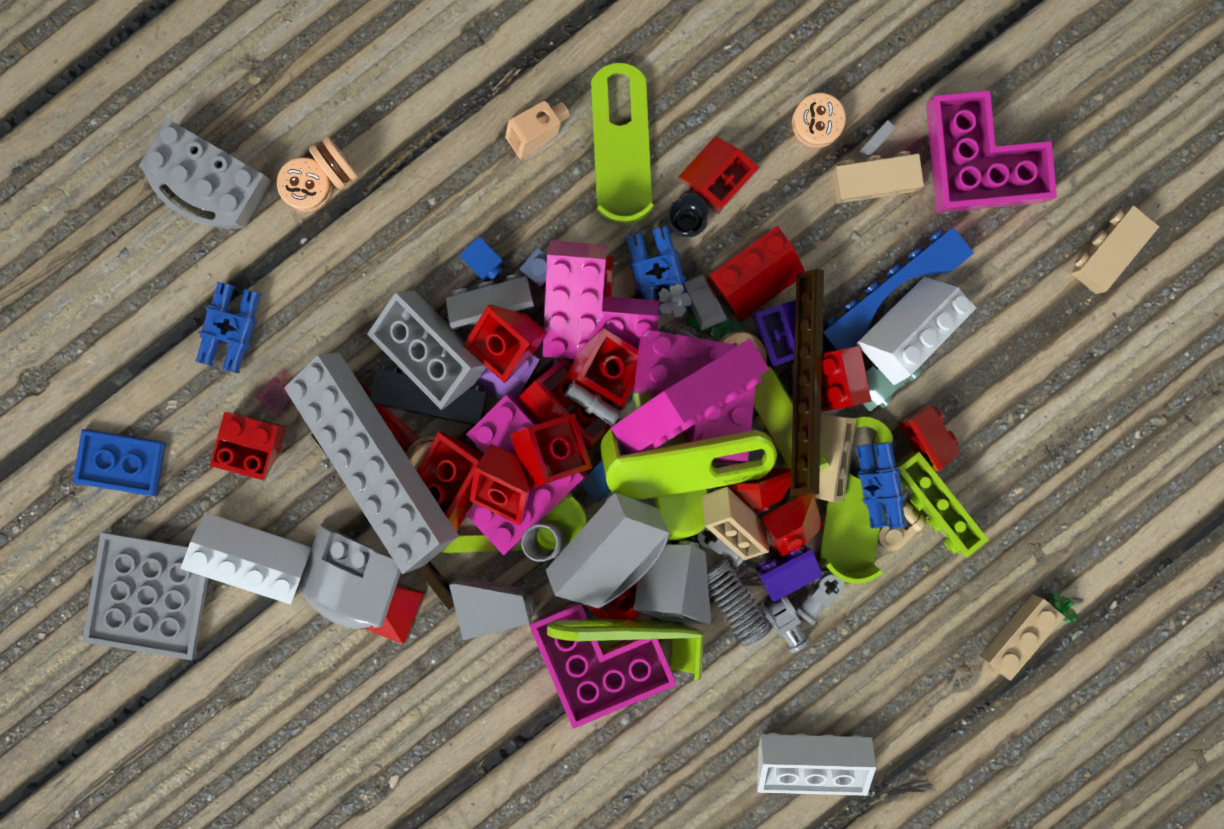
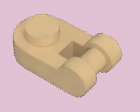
[878,502,927,551]

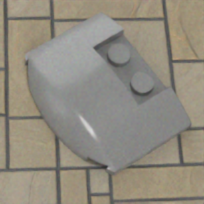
[298,524,401,629]

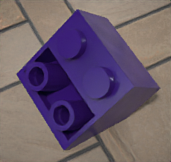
[752,300,796,367]
[755,545,823,602]

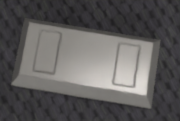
[683,274,727,330]

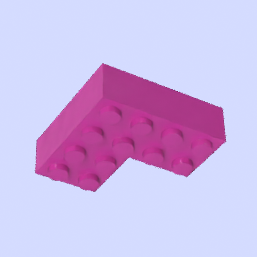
[926,90,1057,213]
[543,240,659,359]
[634,330,759,465]
[611,339,769,454]
[466,394,589,555]
[529,602,677,729]

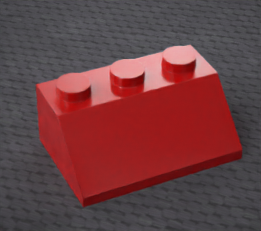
[708,226,805,323]
[517,358,621,450]
[417,432,484,532]

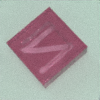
[256,377,292,416]

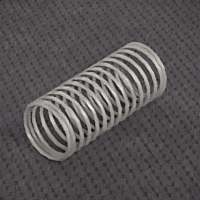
[521,523,567,562]
[707,559,773,647]

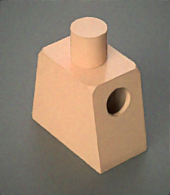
[505,101,570,160]

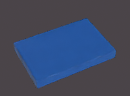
[72,429,166,497]

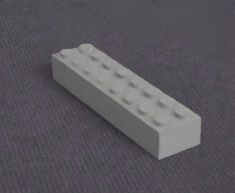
[284,352,459,574]

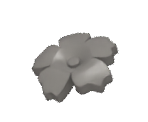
[659,283,692,318]

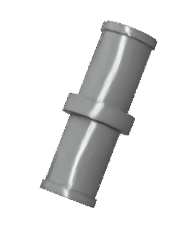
[564,380,621,426]

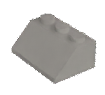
[446,273,537,332]

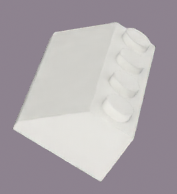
[856,277,976,385]
[180,512,311,605]
[757,733,876,796]

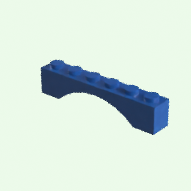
[823,227,974,352]

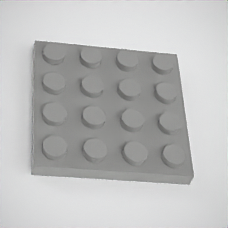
[82,532,209,660]

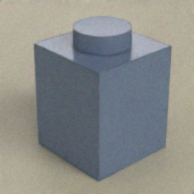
[520,248,547,290]

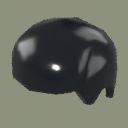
[667,192,710,237]

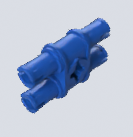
[625,226,690,315]
[195,281,262,373]
[856,442,907,529]

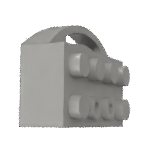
[139,118,272,229]
[546,492,669,608]

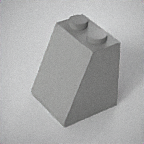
[634,541,711,624]
[449,576,536,640]

